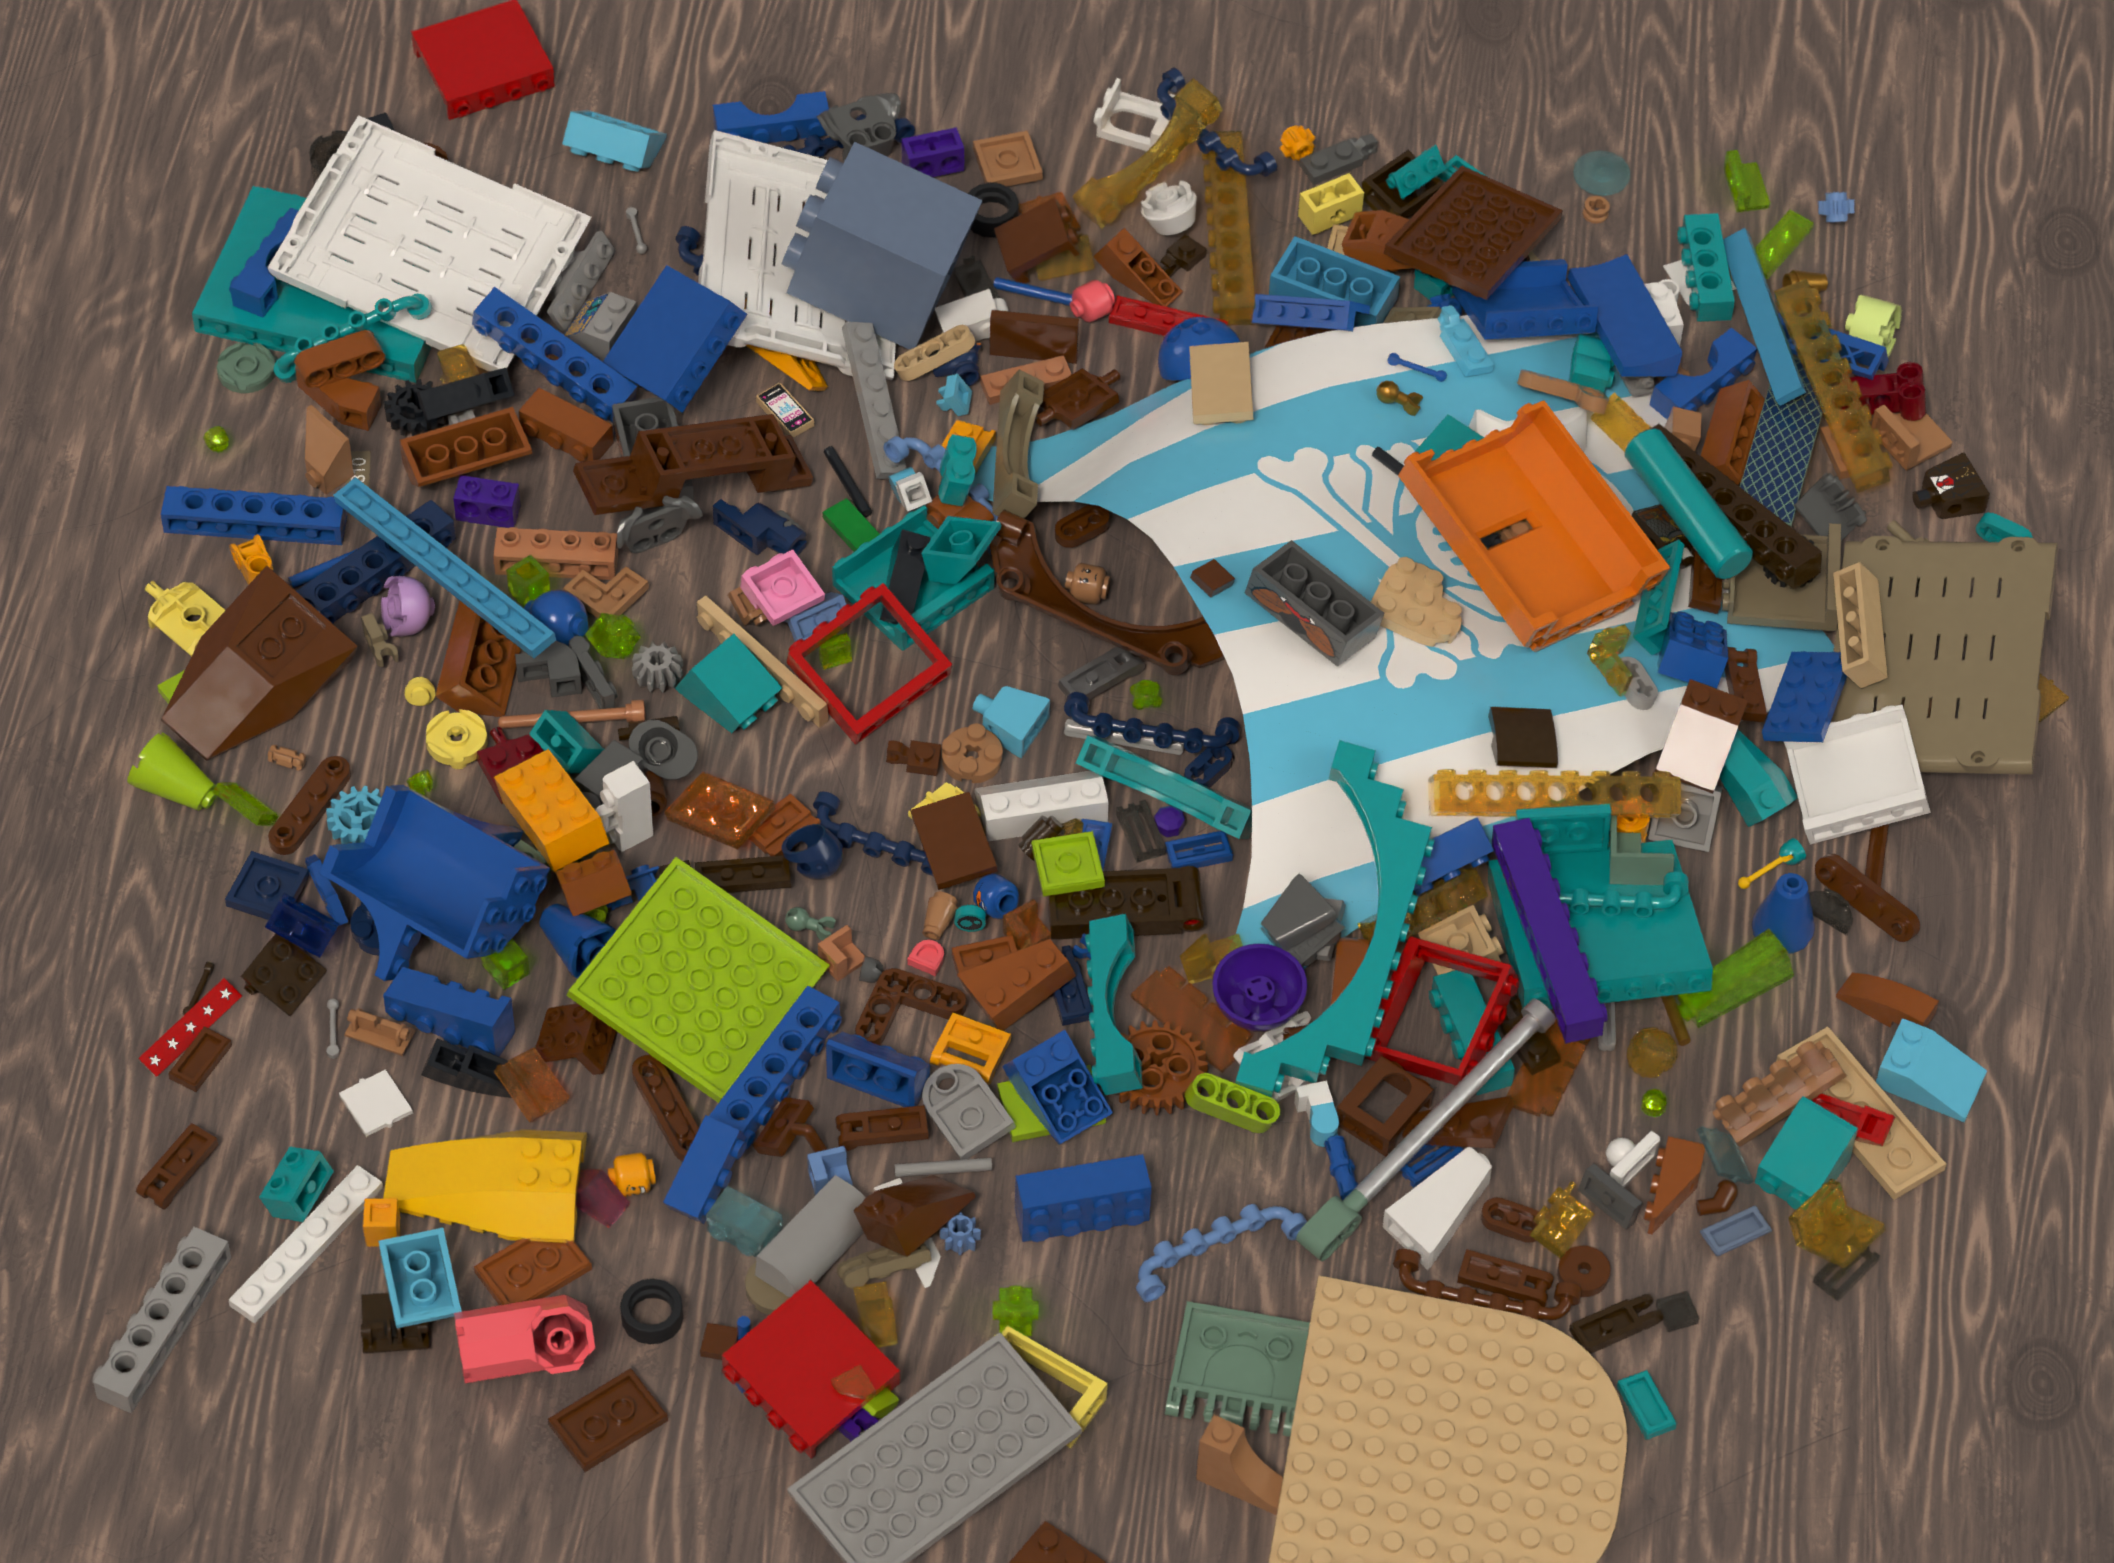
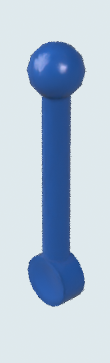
[1387,353,1447,382]

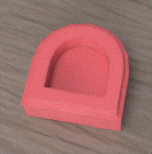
[907,940,944,976]

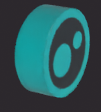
[954,905,986,932]

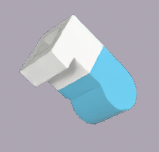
[888,467,932,511]
[1294,1081,1339,1147]

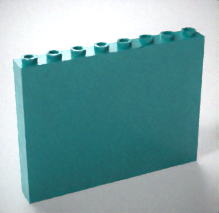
[192,186,452,383]

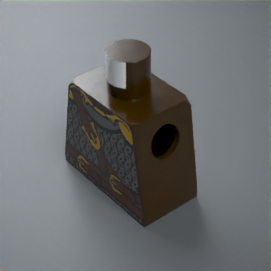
[1632,504,1694,569]

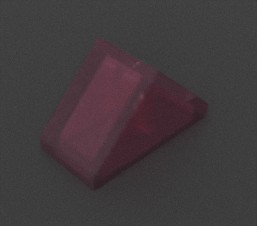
[576,1169,629,1228]

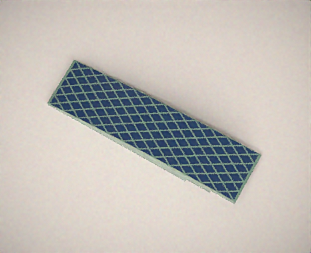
[1740,357,1836,527]

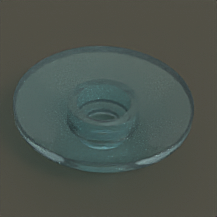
[1573,151,1630,196]

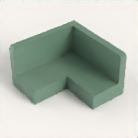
[1609,815,1674,885]

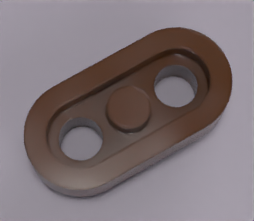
[1055,504,1109,548]
[1481,1197,1545,1243]

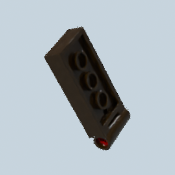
[1047,866,1205,939]

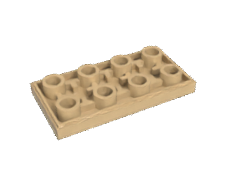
[1189,342,1253,425]

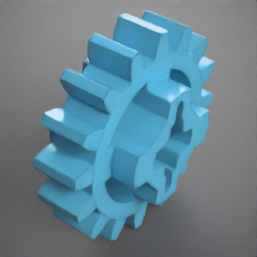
[326,786,382,844]

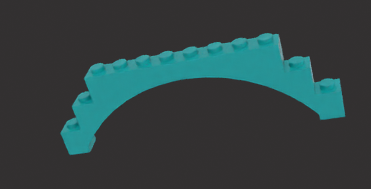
[1235,740,1435,1098]

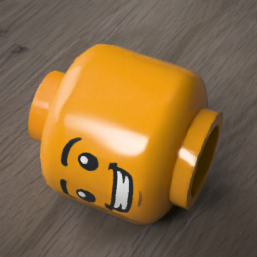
[607,1152,656,1197]

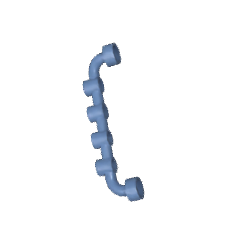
[884,436,998,557]
[1136,1204,1308,1302]

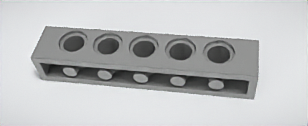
[93,1227,231,1414]

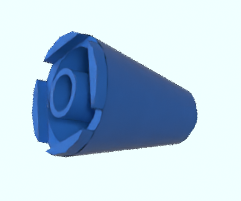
[1752,873,1815,954]
[539,904,616,979]

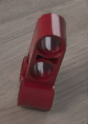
[1838,362,1926,421]

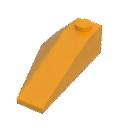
[744,299,828,391]

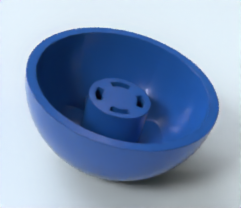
[1158,317,1241,381]

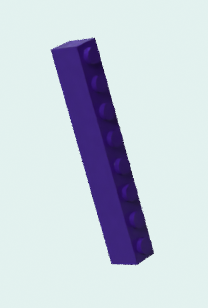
[1492,818,1608,1043]

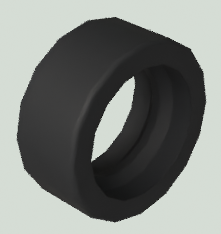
[968,182,1019,238]
[620,1278,683,1345]

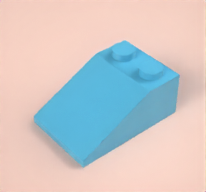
[1876,1018,1987,1123]
[378,1228,462,1328]

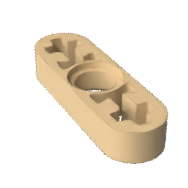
[894,325,975,381]

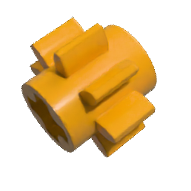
[1279,125,1316,161]

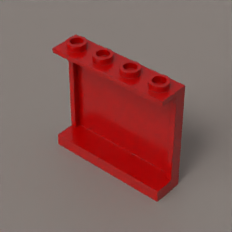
[411,0,555,120]
[722,1280,900,1459]

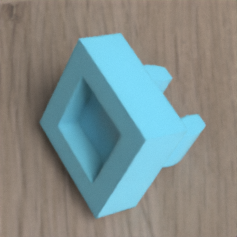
[936,374,972,416]

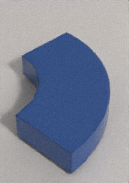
[305,854,348,926]

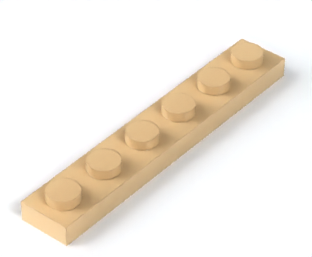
[697,595,829,728]

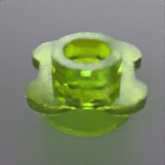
[1130,680,1162,710]

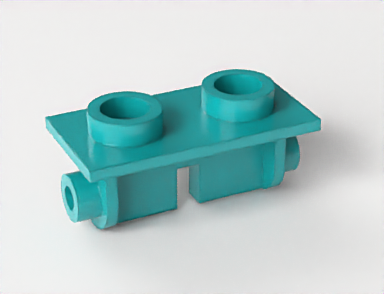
[1386,145,1446,199]

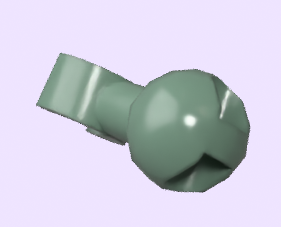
[785,907,836,941]

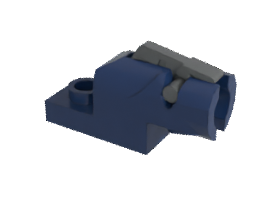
[713,499,807,556]

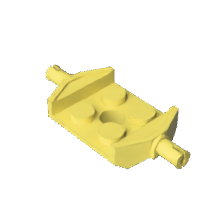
[145,581,225,657]

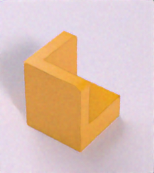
[363,1198,401,1247]

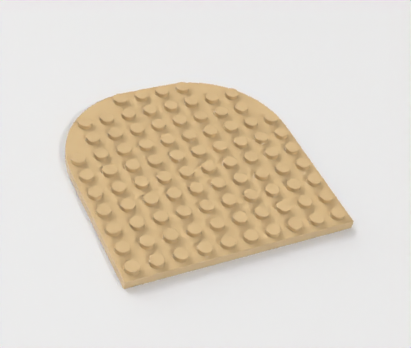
[1268,1275,1627,1563]

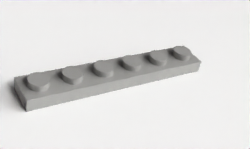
[842,322,907,479]

